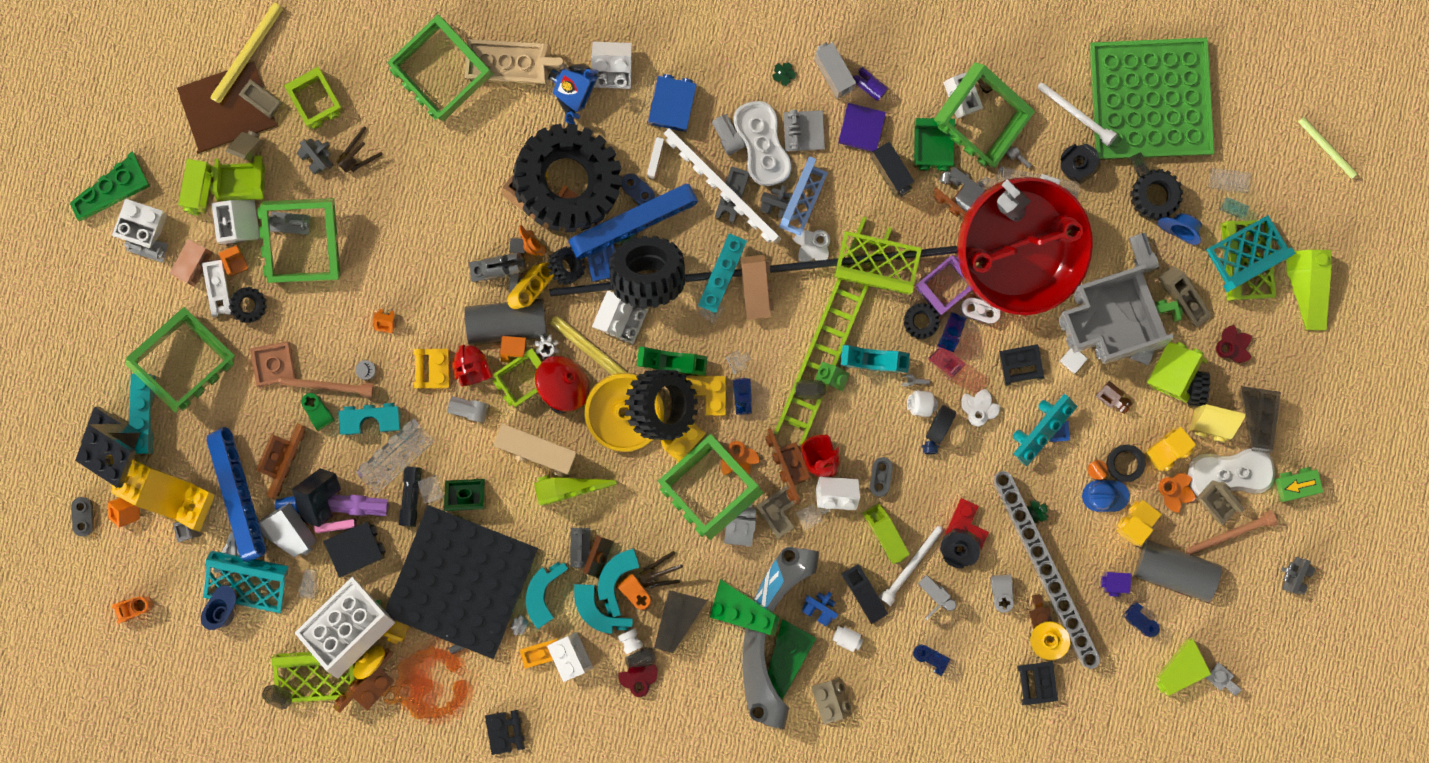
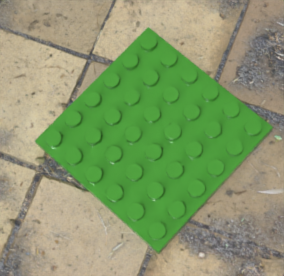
[1089,37,1214,160]

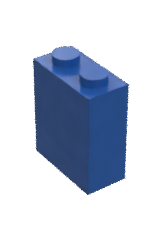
[648,74,697,133]

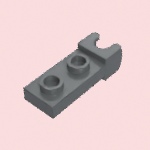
[715,166,750,224]
[509,238,526,293]

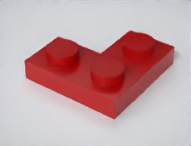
[945,498,989,550]

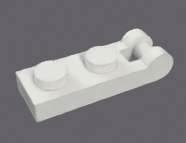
[202,260,231,317]

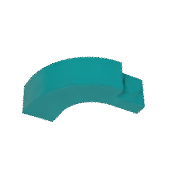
[841,345,910,373]
[598,548,640,617]
[526,561,569,629]
[574,584,633,634]

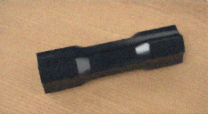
[399,466,422,527]

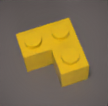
[1144,427,1196,471]
[1116,500,1162,546]

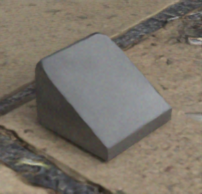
[173,522,201,542]

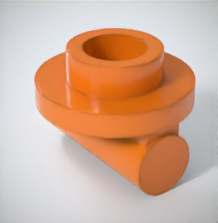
[1087,459,1108,480]

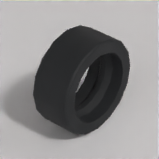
[926,405,956,445]
[1106,444,1146,482]

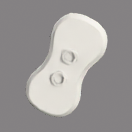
[734,101,791,186]
[1188,448,1275,496]

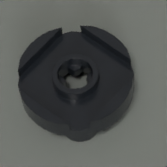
[1060,143,1101,183]
[940,528,981,568]

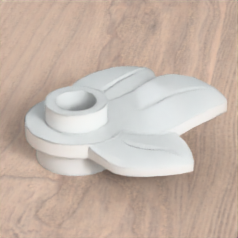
[793,230,830,262]
[961,389,1000,426]

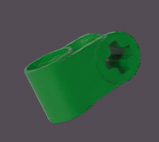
[301,393,335,431]

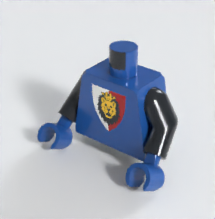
[548,63,598,124]

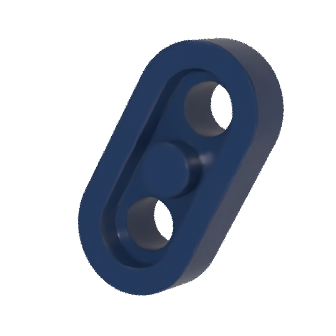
[621,173,655,205]

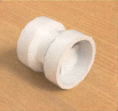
[618,628,644,654]

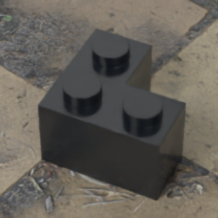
[292,468,341,527]

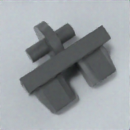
[297,138,333,174]
[760,185,791,218]
[1280,557,1315,594]

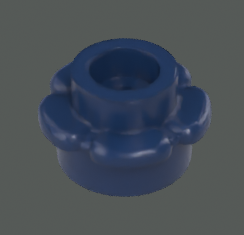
[921,441,940,455]

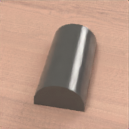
[464,299,547,345]
[1133,539,1222,602]

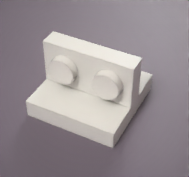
[547,632,593,682]

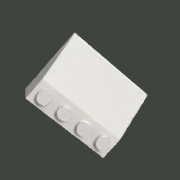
[295,577,395,679]

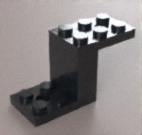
[75,407,141,488]

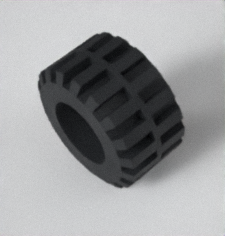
[1130,169,1184,221]

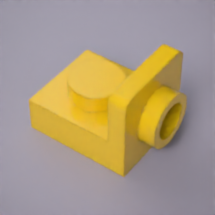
[383,620,409,644]

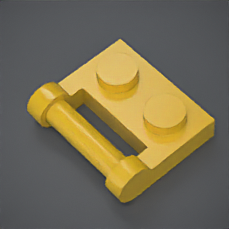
[413,348,450,389]

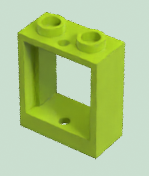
[284,67,344,129]
[178,159,212,216]
[492,348,542,408]

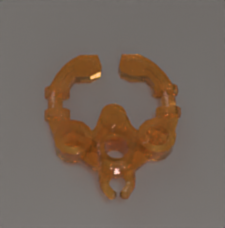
[382,646,468,719]

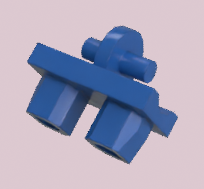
[802,591,838,626]

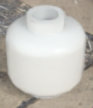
[907,390,938,417]

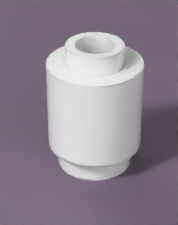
[832,626,863,652]

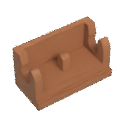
[169,239,213,286]

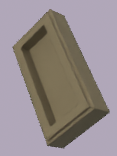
[238,79,283,119]

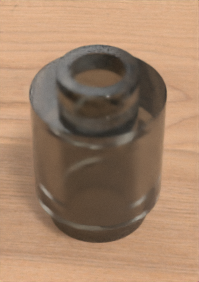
[796,380,826,399]
[262,685,292,710]

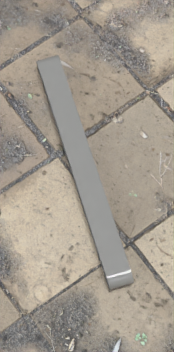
[993,471,1100,669]

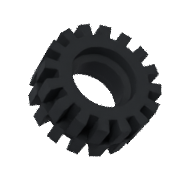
[547,246,586,285]
[229,287,267,323]
[903,303,940,339]
[1187,371,1210,407]

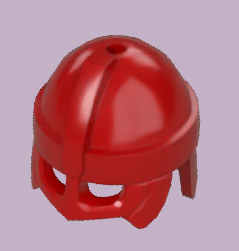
[452,345,493,387]
[800,434,840,478]

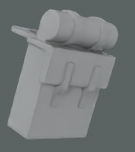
[724,504,756,547]
[917,575,956,620]

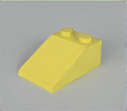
[1189,404,1245,442]

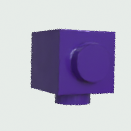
[1100,572,1131,597]

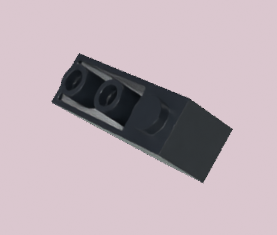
[841,563,888,625]

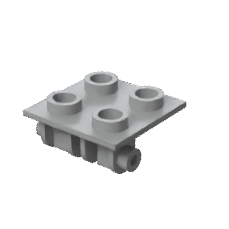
[784,110,825,151]

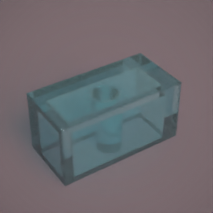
[1220,197,1249,219]

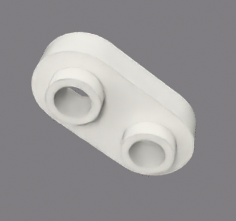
[961,298,1000,324]

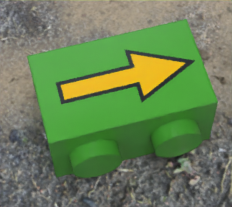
[1275,467,1323,502]

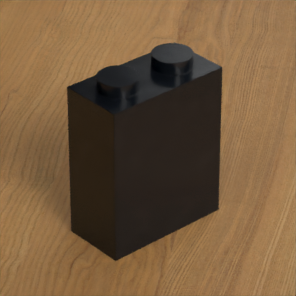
[870,141,915,197]
[323,522,386,578]

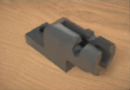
[948,167,985,212]
[997,179,1031,222]
[469,253,525,282]

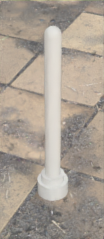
[1038,83,1117,147]
[878,526,943,607]

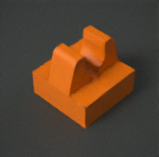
[373,309,395,334]

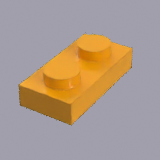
[519,638,558,669]

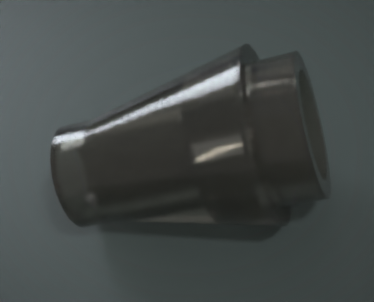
[625,647,656,668]

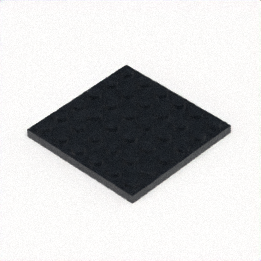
[385,505,538,659]

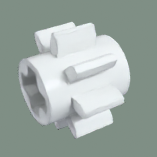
[535,334,558,359]

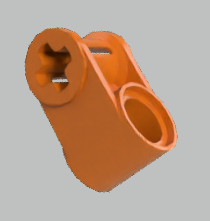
[616,573,651,610]
[111,596,153,624]

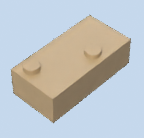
[493,424,578,477]

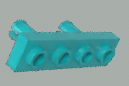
[698,233,747,314]
[1013,394,1078,467]

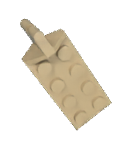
[464,39,569,84]

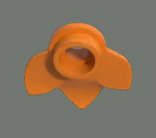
[519,225,546,256]
[721,441,759,475]
[1158,473,1196,513]

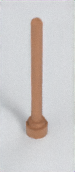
[278,377,374,399]
[1186,510,1278,555]

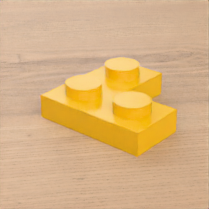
[686,376,726,416]

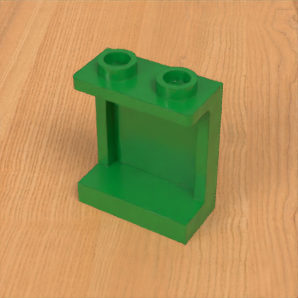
[914,118,955,171]

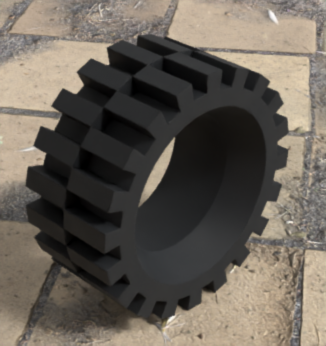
[625,370,698,440]

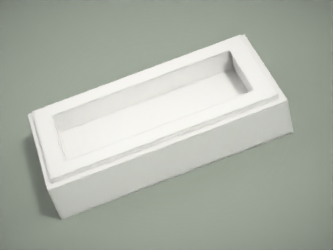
[647,137,664,180]

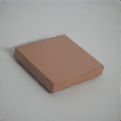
[250,341,296,387]

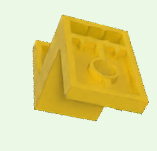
[111,458,215,532]

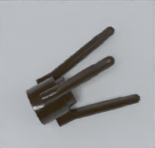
[336,127,382,173]
[639,551,683,588]

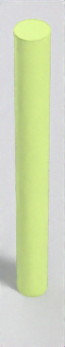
[1298,117,1358,179]

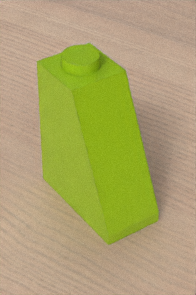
[862,503,910,564]
[1156,638,1211,696]

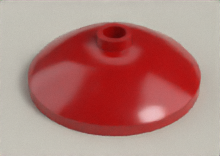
[535,356,590,412]

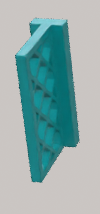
[1206,215,1296,292]
[203,550,289,613]

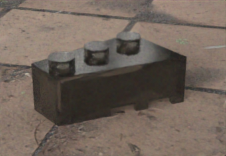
[1239,386,1281,453]
[654,590,707,653]

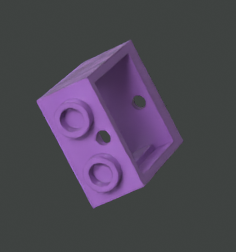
[915,255,972,317]

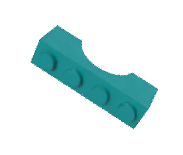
[129,374,156,454]

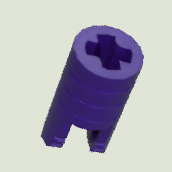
[853,67,888,101]

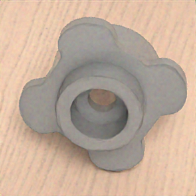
[511,615,528,635]

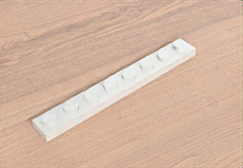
[664,128,781,244]

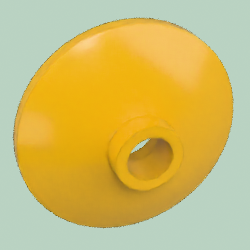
[1030,621,1070,660]
[353,646,385,679]

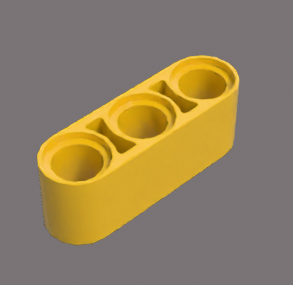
[507,262,554,309]

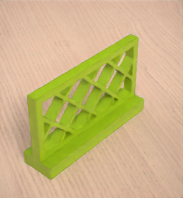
[1220,220,1276,301]
[834,231,922,295]
[271,651,355,703]

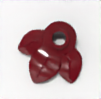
[1215,325,1252,363]
[618,658,658,697]

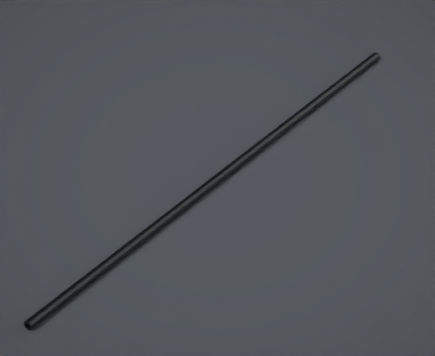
[549,246,957,297]

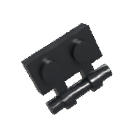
[485,710,526,755]

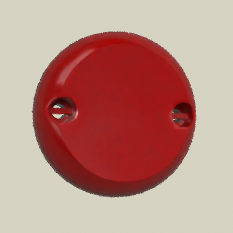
[957,177,1093,315]

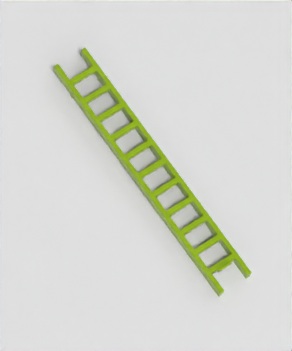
[774,216,892,445]

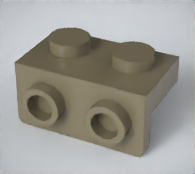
[1197,480,1245,525]
[811,677,852,724]

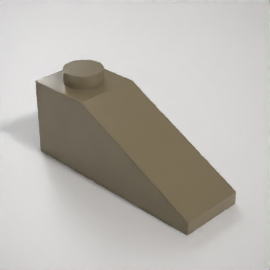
[226,130,264,162]
[1158,266,1212,328]

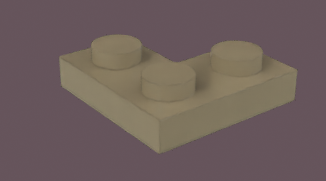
[756,485,794,538]

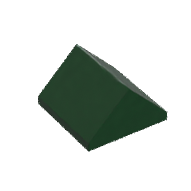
[444,479,486,511]

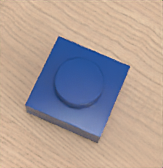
[1049,421,1070,442]

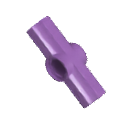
[327,495,389,516]

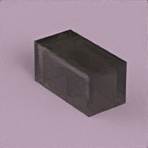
[1130,152,1150,177]

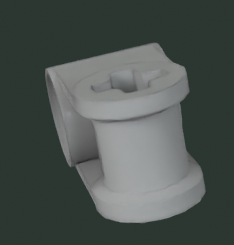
[991,574,1014,613]

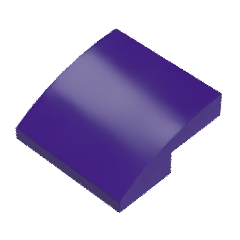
[838,103,886,152]

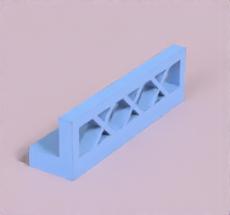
[779,156,828,236]

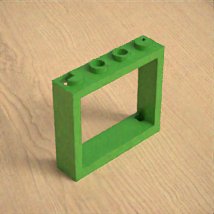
[387,14,494,122]
[934,62,1035,168]
[258,198,341,283]
[125,307,235,413]
[658,434,764,540]

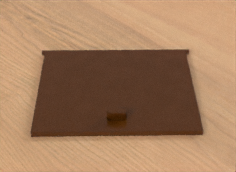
[177,61,278,154]

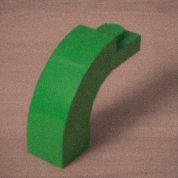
[637,347,708,376]

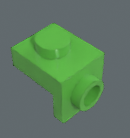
[1155,300,1183,322]
[815,362,850,391]

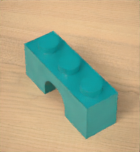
[339,403,402,435]

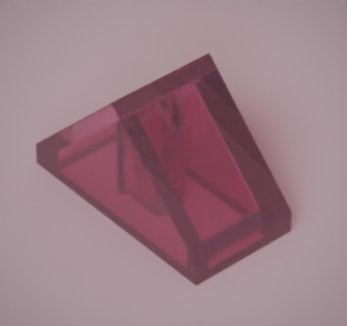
[928,345,966,380]

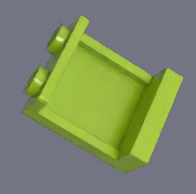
[210,155,265,202]
[1147,342,1208,403]

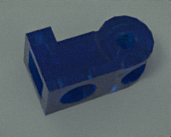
[937,312,966,352]
[732,377,752,415]
[1121,601,1160,637]
[912,644,950,676]

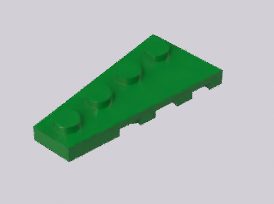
[70,151,150,222]
[710,579,780,636]
[768,619,817,701]

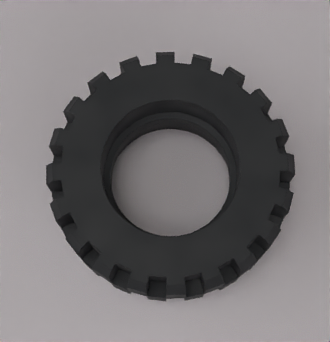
[609,236,686,309]

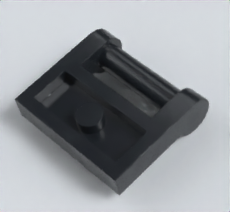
[999,344,1044,386]
[1017,661,1058,705]

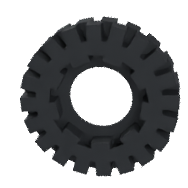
[512,123,622,232]

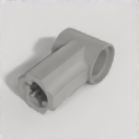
[712,114,745,156]
[1129,233,1159,274]
[447,396,489,423]

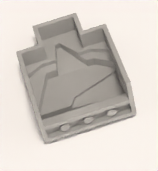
[1059,264,1174,364]

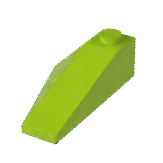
[1286,250,1331,331]
[534,475,617,506]

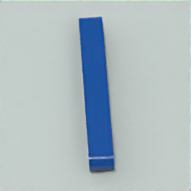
[568,183,698,259]
[207,427,266,562]

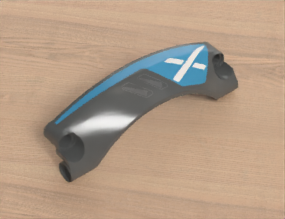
[742,547,820,729]

